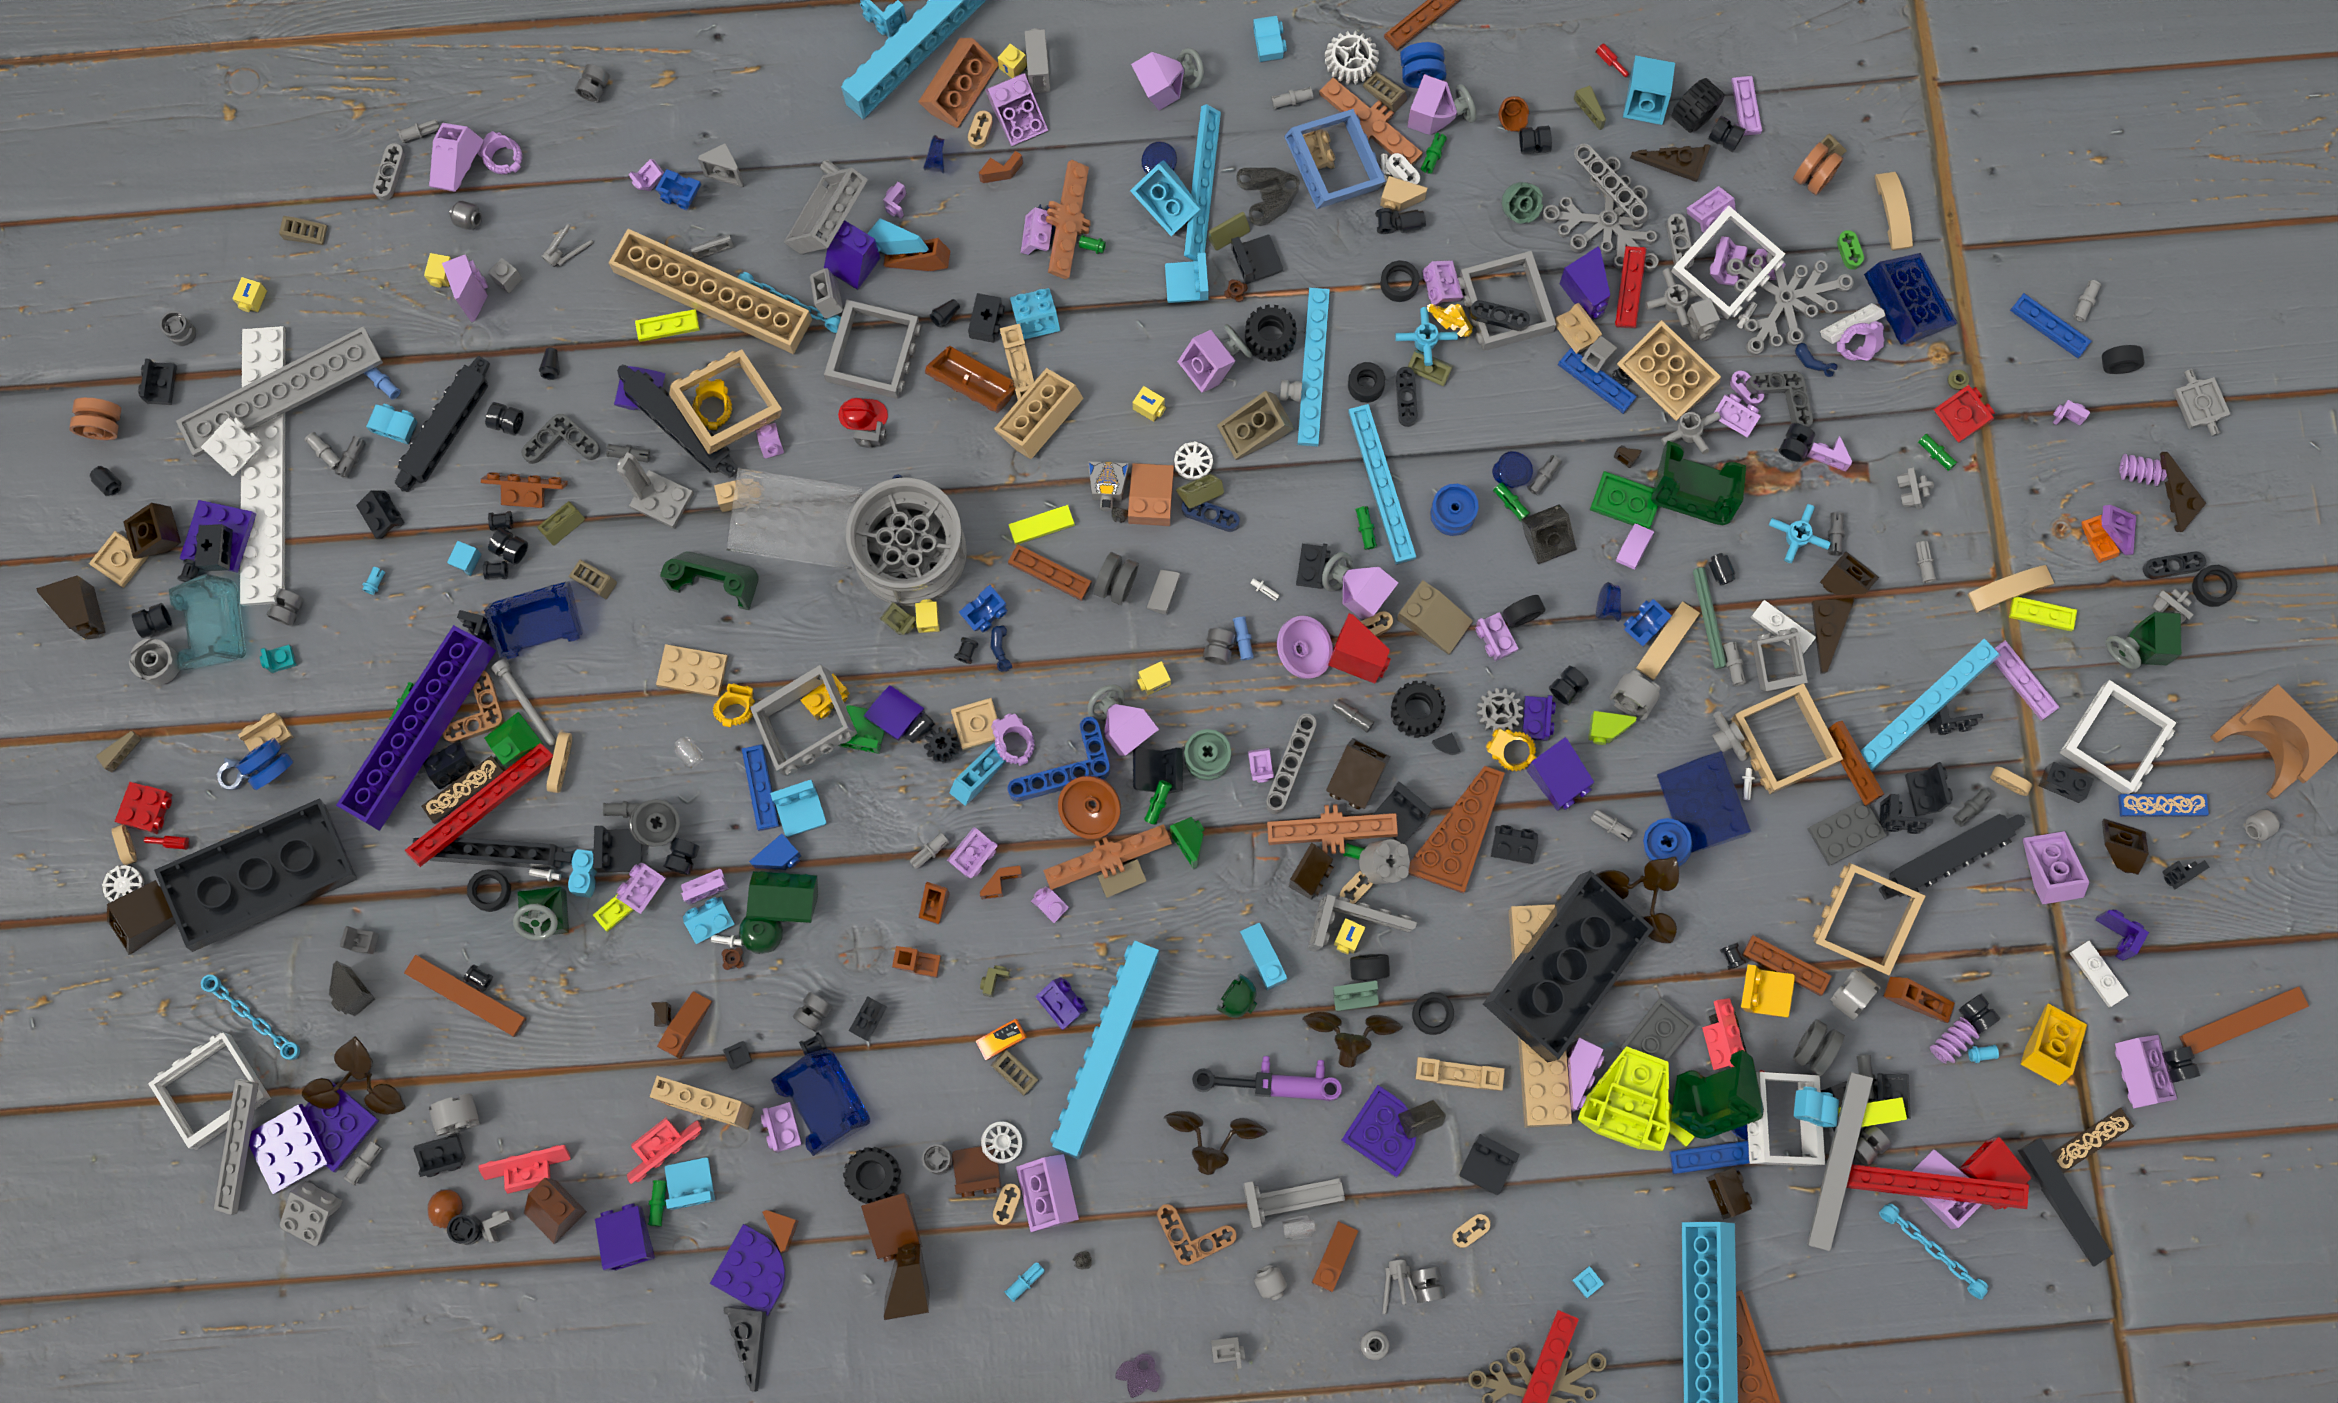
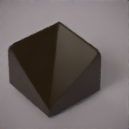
[1614,445,1642,468]
[651,1002,671,1027]

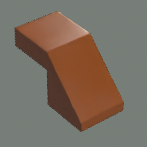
[979,151,1023,183]
[980,866,1023,900]
[892,946,941,978]

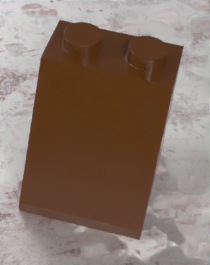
[524,1178,587,1244]
[861,1193,923,1263]

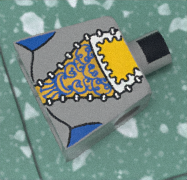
[1088,461,1129,511]

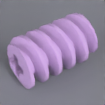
[2119,454,2167,487]
[1930,1017,1980,1064]

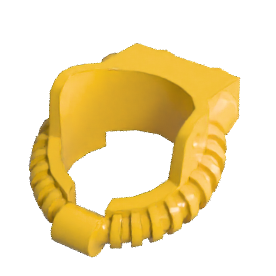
[1427,304,1473,337]
[692,379,732,430]
[713,683,755,728]
[1486,727,1537,771]

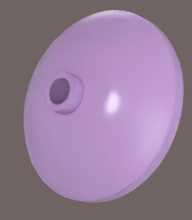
[1277,616,1333,679]

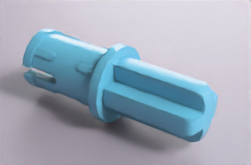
[1004,1262,1045,1302]

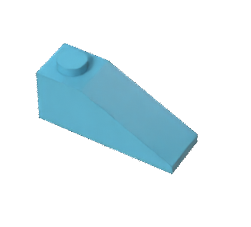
[867,218,929,255]
[949,743,1006,806]
[1240,922,1287,990]

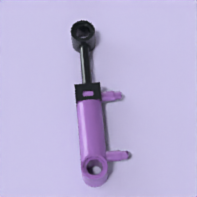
[1192,1056,1342,1102]

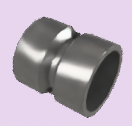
[575,64,610,103]
[159,311,196,346]
[266,588,304,626]
[1203,628,1235,665]
[792,992,833,1032]
[1854,1125,1891,1166]
[922,1144,953,1175]
[1411,1267,1446,1303]

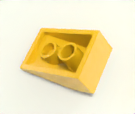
[2020,1003,2087,1086]

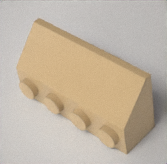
[994,368,1083,459]

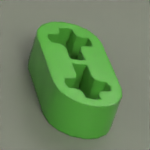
[1837,230,1864,270]

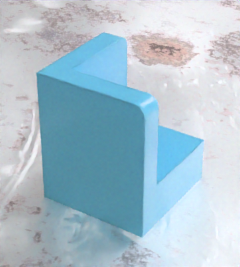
[447,541,482,576]

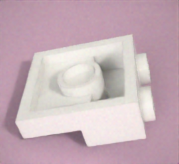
[201,417,263,476]

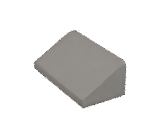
[691,234,734,260]
[1147,570,1180,615]

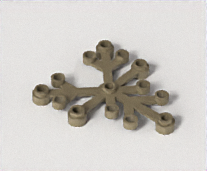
[1468,1347,1606,1403]

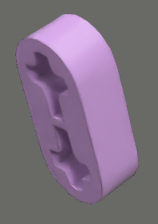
[1730,371,1764,406]

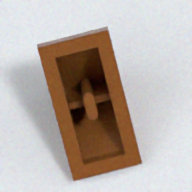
[918,882,950,924]
[762,1210,799,1253]

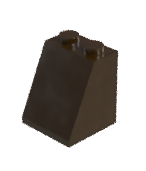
[36,575,106,639]
[1326,738,1391,809]
[107,880,176,955]
[884,1243,930,1320]

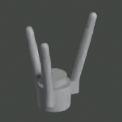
[541,224,593,267]
[1382,1260,1416,1315]

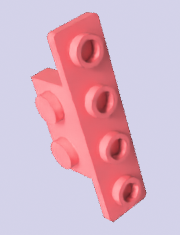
[1702,998,1745,1070]
[627,1117,702,1184]
[478,1145,571,1194]

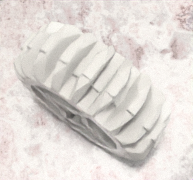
[1325,31,1379,85]

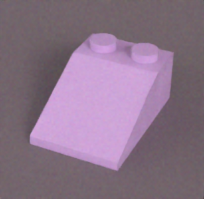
[2023,831,2089,905]

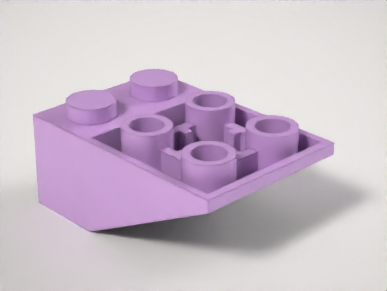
[985,73,1048,146]
[429,123,484,192]
[1567,1038,1604,1113]
[1912,1149,1982,1229]

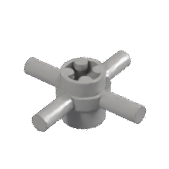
[1645,268,1699,327]
[1661,412,1721,454]
[1712,711,1747,761]

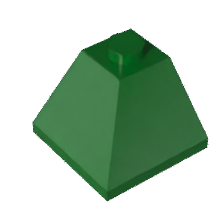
[484,712,544,769]
[1170,817,1205,870]

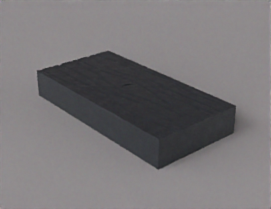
[154,798,357,952]
[1483,870,1654,1063]

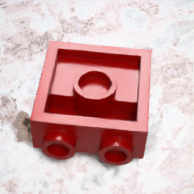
[1933,385,1995,443]
[114,782,172,834]

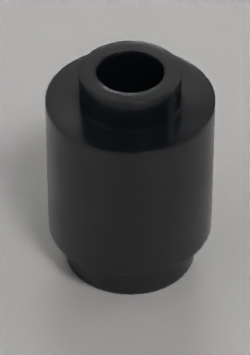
[1395,209,1426,233]
[89,466,122,496]
[1708,553,1736,586]

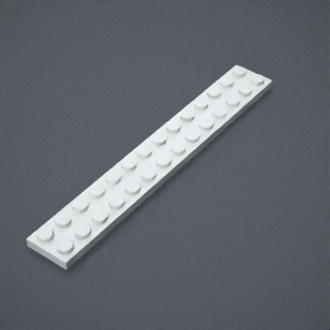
[240,326,286,606]

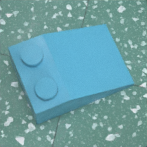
[1130,160,1201,236]

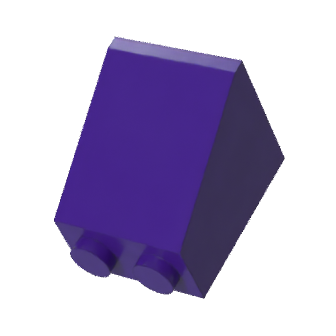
[824,220,881,290]
[1559,247,1611,320]
[1526,737,1594,811]
[595,1203,655,1272]

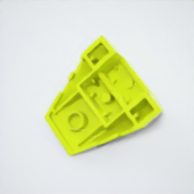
[1578,1046,1670,1151]

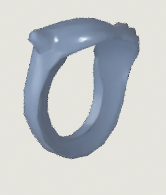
[217,758,250,790]

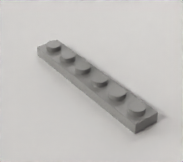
[214,1079,259,1215]

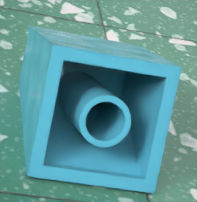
[1623,55,1675,125]

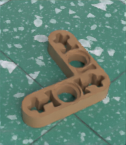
[443,671,504,744]
[1157,1204,1236,1266]

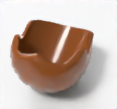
[1498,96,1529,132]
[428,1190,463,1229]

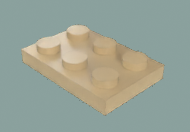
[656,644,728,697]

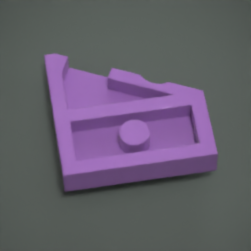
[2101,505,2136,555]

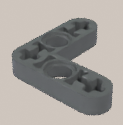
[1746,371,1813,427]
[521,414,600,464]

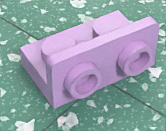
[1686,186,1736,233]
[1021,207,1052,255]
[1422,261,1463,306]
[1715,393,1761,438]
[1475,612,1518,661]
[616,863,666,914]
[681,869,729,905]
[761,1102,802,1153]

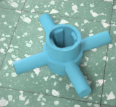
[1395,307,1458,366]
[1769,504,1831,563]

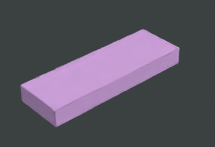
[1731,76,1762,136]

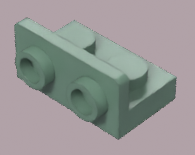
[1332,981,1379,1011]

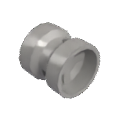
[1280,380,1302,402]

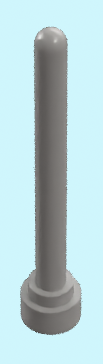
[491,659,556,746]

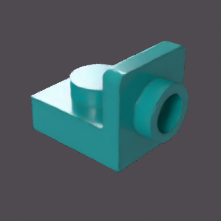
[260,645,296,673]

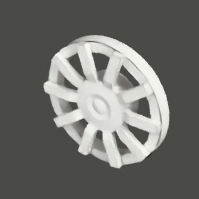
[1174,441,1213,480]
[102,865,144,902]
[981,1122,1022,1164]

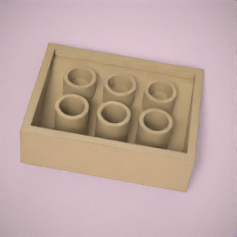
[1617,320,1721,421]

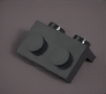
[138,358,177,405]
[356,490,405,539]
[423,740,475,789]
[1491,825,1538,864]
[1874,1073,1911,1119]
[413,1134,466,1177]

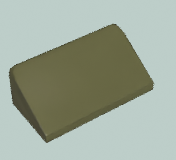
[1209,212,1250,251]
[1408,349,1453,386]
[1176,474,1224,508]
[537,501,585,546]

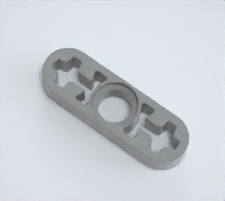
[373,143,405,201]
[1666,214,1694,271]

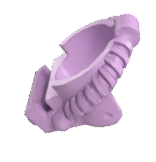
[478,131,522,175]
[1837,321,1884,361]
[991,713,1035,766]

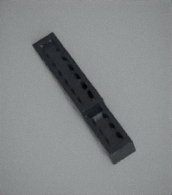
[2018,1138,2113,1267]

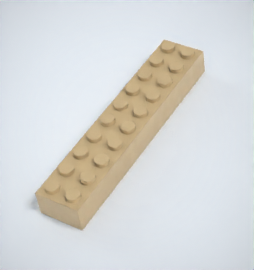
[609,229,812,354]
[1509,904,1572,1128]

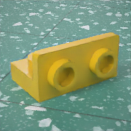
[800,674,850,721]

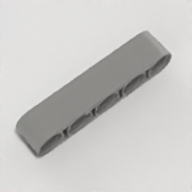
[1574,144,1649,224]
[1266,714,1316,815]

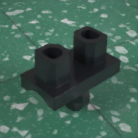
[849,996,887,1041]

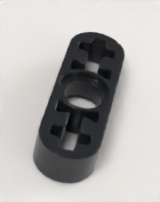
[1470,300,1530,331]
[1396,367,1418,427]
[2143,551,2206,579]

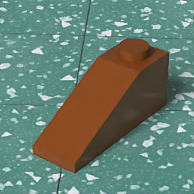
[883,238,951,271]
[1884,977,1955,1023]
[657,991,713,1059]
[1311,1221,1358,1293]

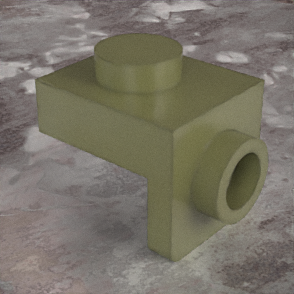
[880,602,916,635]
[980,965,1011,998]

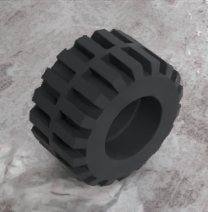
[1671,78,1725,133]
[1245,304,1297,362]
[1391,680,1446,738]
[843,1147,901,1204]

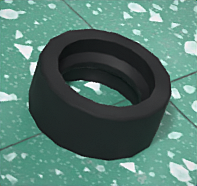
[1380,260,1420,302]
[2101,345,2145,374]
[2192,565,2238,607]
[1503,595,1546,628]
[467,869,511,912]
[1412,992,1454,1035]

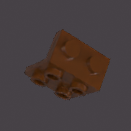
[952,1145,1002,1198]

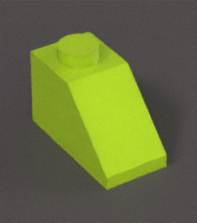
[1588,711,1636,745]

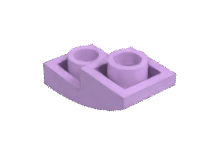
[1616,524,1654,570]

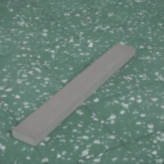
[1807,1072,1873,1251]

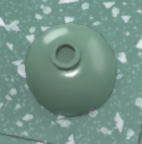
[1501,182,1543,224]

